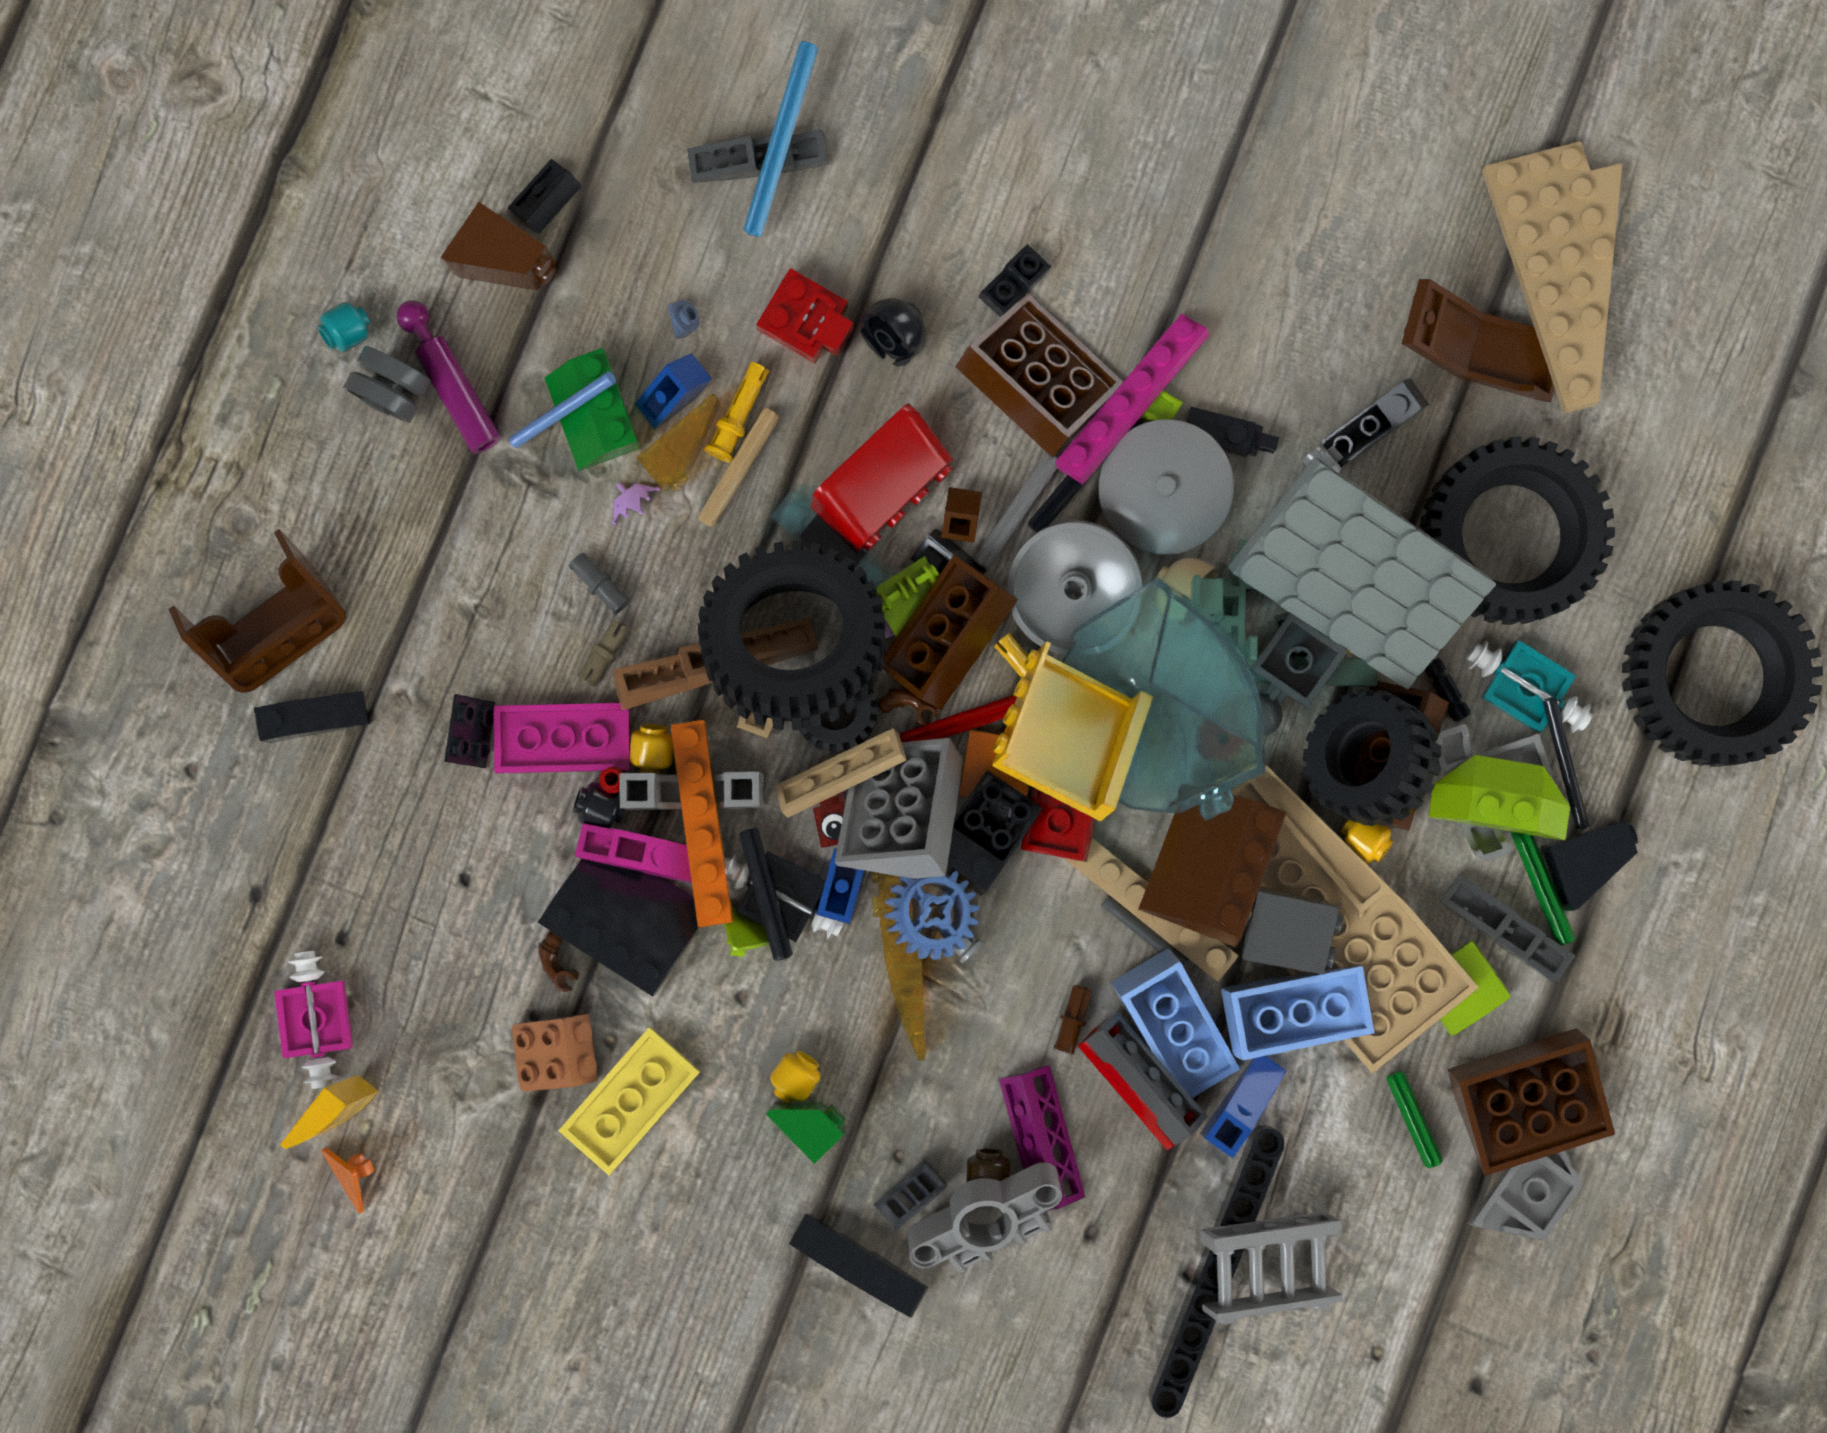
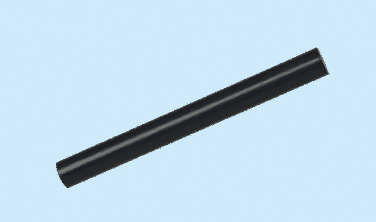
[1542,697,1589,829]

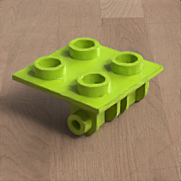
[876,556,939,637]

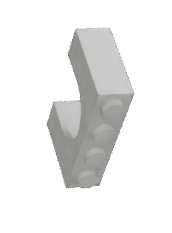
[620,772,764,810]

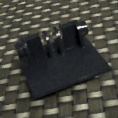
[444,694,495,768]

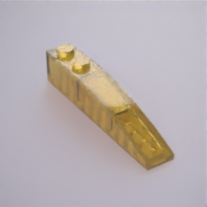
[872,872,925,1060]

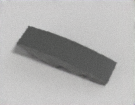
[687,129,829,183]
[1440,874,1575,984]

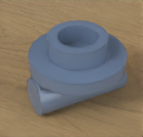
[668,300,699,339]

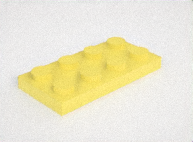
[558,1026,701,1176]

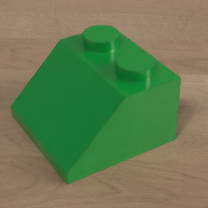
[766,1102,846,1164]

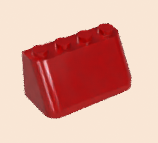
[810,403,954,555]

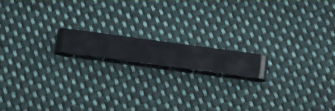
[1148,1124,1285,1418]

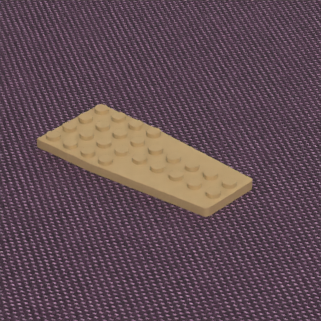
[1226,765,1479,1074]

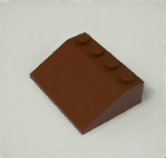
[955,293,1123,458]
[1138,785,1287,947]
[1447,1028,1615,1176]

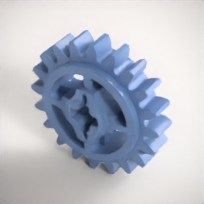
[884,871,979,960]

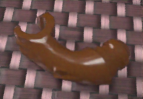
[878,688,939,726]
[538,931,579,992]

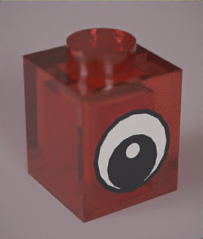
[813,796,846,848]

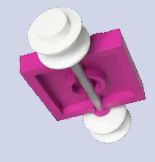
[274,950,353,1089]

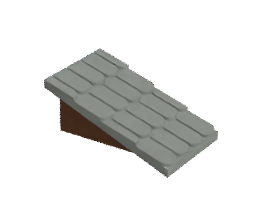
[1228,457,1496,690]

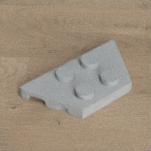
[1468,1150,1583,1240]

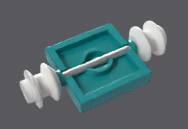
[1466,640,1593,734]

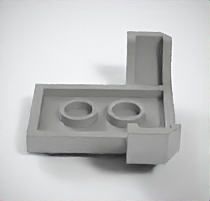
[1435,723,1558,861]

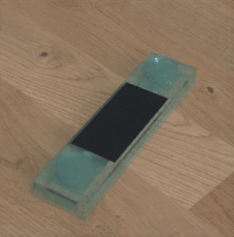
[770,491,895,587]

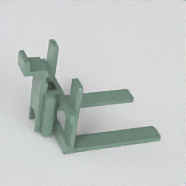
[1190,539,1377,687]

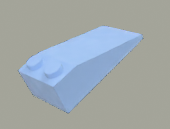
[1110,948,1240,1098]
[1221,965,1374,1060]

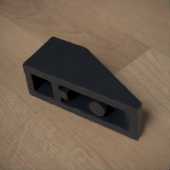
[254,691,369,743]

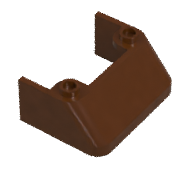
[168,529,346,693]

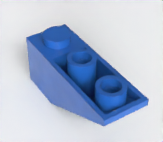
[1200,1056,1287,1159]

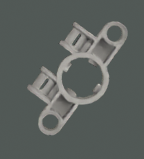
[907,1162,1062,1274]

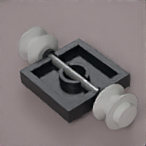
[725,851,844,942]

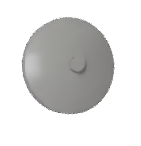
[1099,419,1234,555]
[1007,520,1143,656]

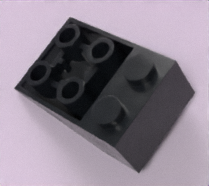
[946,770,1043,896]

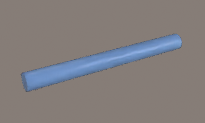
[509,371,616,448]

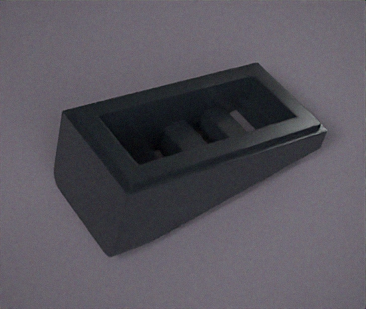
[874,1158,947,1230]

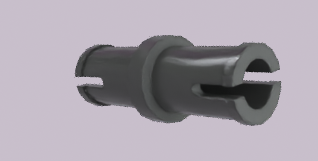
[569,552,630,615]

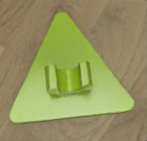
[724,905,769,957]

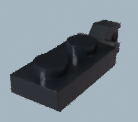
[1187,407,1279,457]

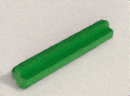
[1386,1070,1443,1168]

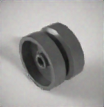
[343,346,432,423]

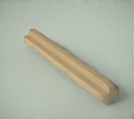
[698,408,779,527]

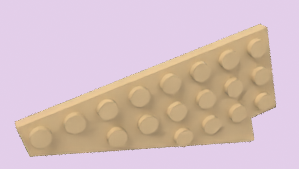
[1482,141,1622,414]

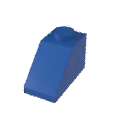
[635,353,712,429]
[817,848,866,924]

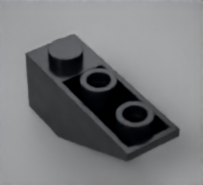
[1321,378,1430,467]

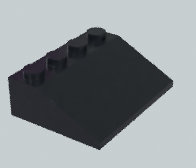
[537,859,699,997]

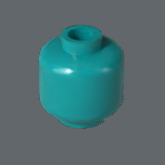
[317,302,371,352]

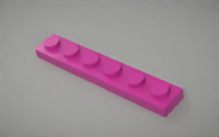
[1055,313,1209,484]

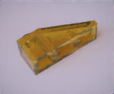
[636,393,720,493]

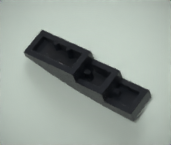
[789,1214,929,1318]

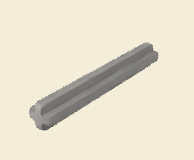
[974,453,1058,569]

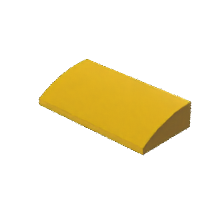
[280,1075,379,1149]

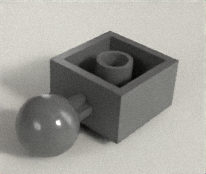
[1239,613,1348,736]

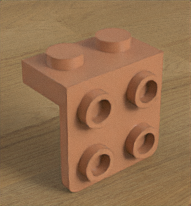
[512,1013,598,1091]

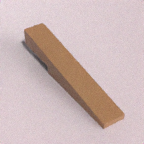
[613,617,818,711]

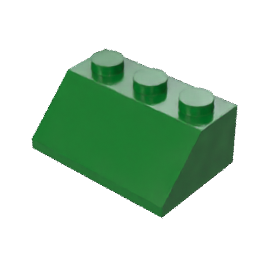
[544,348,642,471]

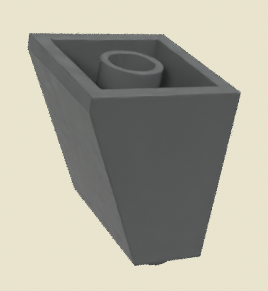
[1242,886,1344,975]

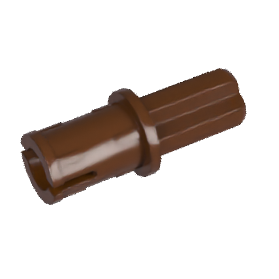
[1054,985,1092,1054]

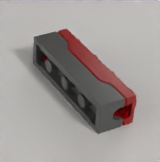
[1078,1012,1208,1150]

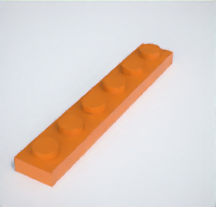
[670,720,734,928]

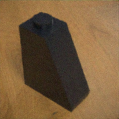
[1541,820,1638,911]

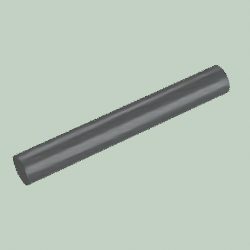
[1101,895,1188,966]

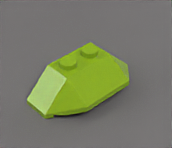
[1428,755,1570,841]

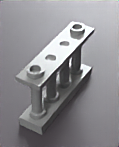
[1200,1211,1343,1324]

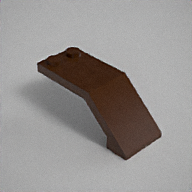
[1401,279,1555,403]

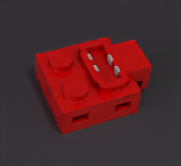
[756,268,854,364]

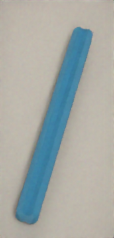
[743,41,818,237]

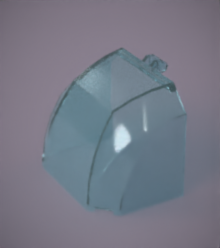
[1061,577,1265,820]

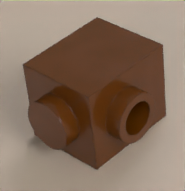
[941,487,982,543]

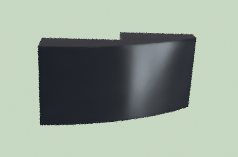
[979,244,1051,317]

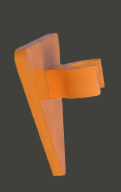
[321,1147,375,1214]

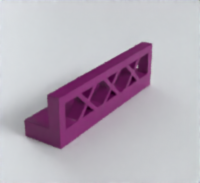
[999,1065,1085,1210]

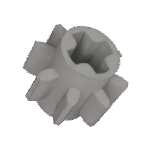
[1301,444,1343,473]

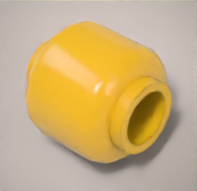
[630,724,674,774]
[1341,820,1394,864]
[770,1050,821,1103]

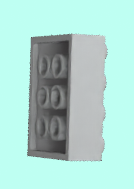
[835,738,964,879]

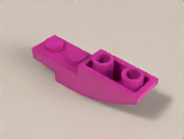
[575,823,692,883]

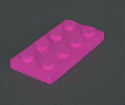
[494,703,631,774]

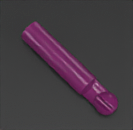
[397,300,501,454]

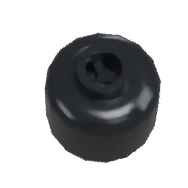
[573,782,625,829]

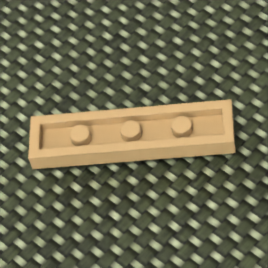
[775,728,906,818]

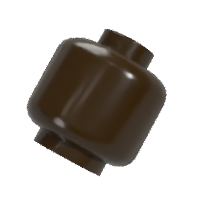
[966,1148,1011,1182]

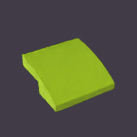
[1440,939,1512,1037]

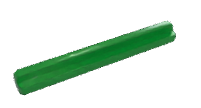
[1510,832,1575,946]

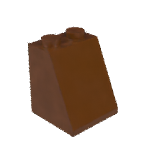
[440,202,557,291]

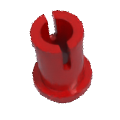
[599,766,624,794]

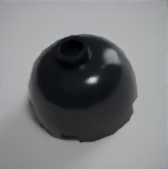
[859,298,926,366]

